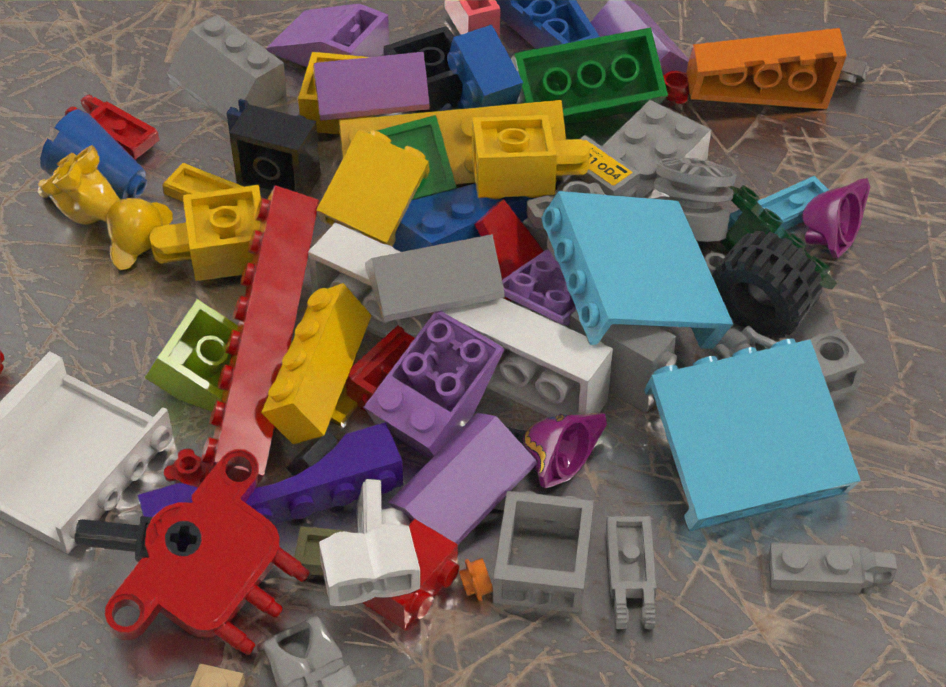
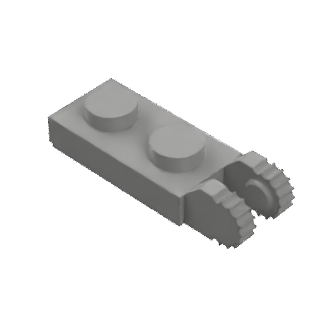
[606,516,657,629]

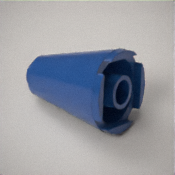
[40,109,147,199]

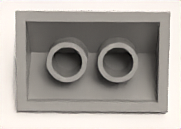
[365,234,504,322]

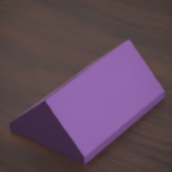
[591,0,689,76]
[313,52,429,121]
[388,413,538,545]

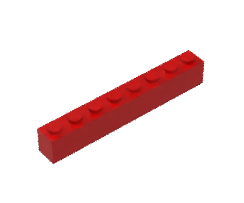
[201,186,319,487]

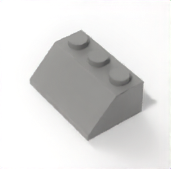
[167,14,287,123]

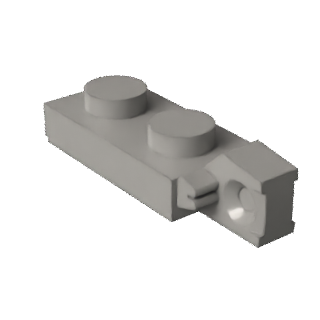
[769,543,897,593]

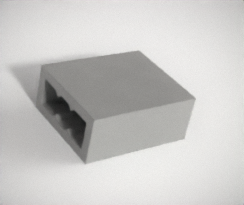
[569,310,677,414]

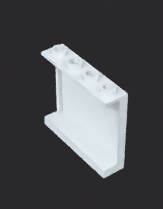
[0,351,173,554]

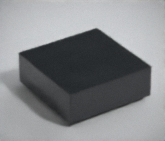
[286,430,338,476]

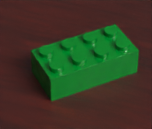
[511,27,668,125]

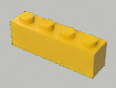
[261,283,372,444]

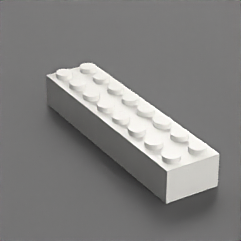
[308,222,613,417]

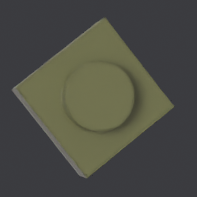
[294,527,344,576]

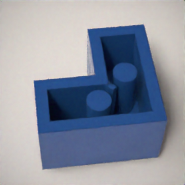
[447,25,523,109]

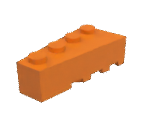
[686,28,847,109]

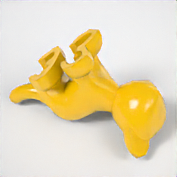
[38,145,173,271]

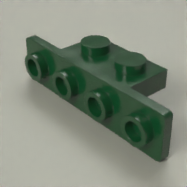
[720,185,837,290]

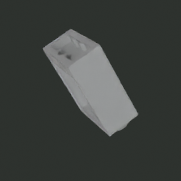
[493,491,594,613]

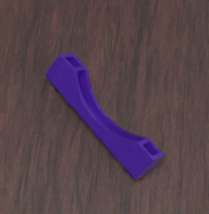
[137,422,404,552]

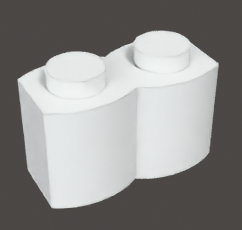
[319,524,420,606]

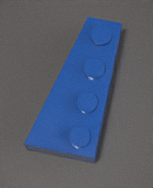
[496,0,600,49]
[393,183,546,252]

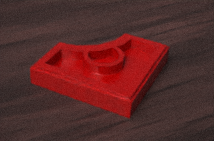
[474,199,544,302]

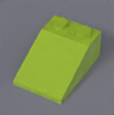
[145,299,238,412]

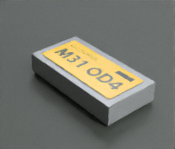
[577,135,640,196]

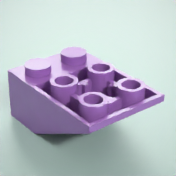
[267,4,390,67]
[502,249,576,326]
[364,311,504,460]

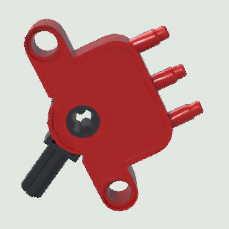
[74,449,310,655]

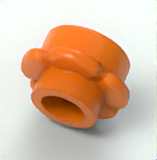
[459,558,493,601]

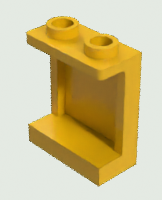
[317,129,430,247]

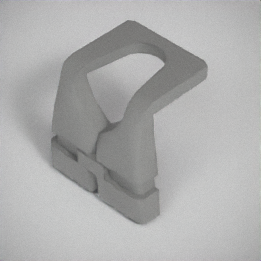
[257,616,357,687]

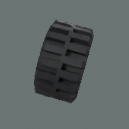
[712,231,823,339]

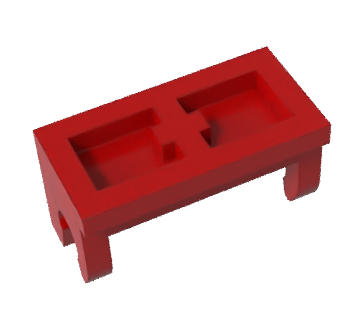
[345,325,415,412]

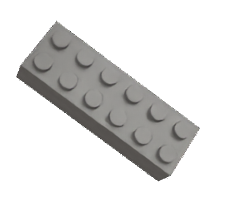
[523,100,711,251]

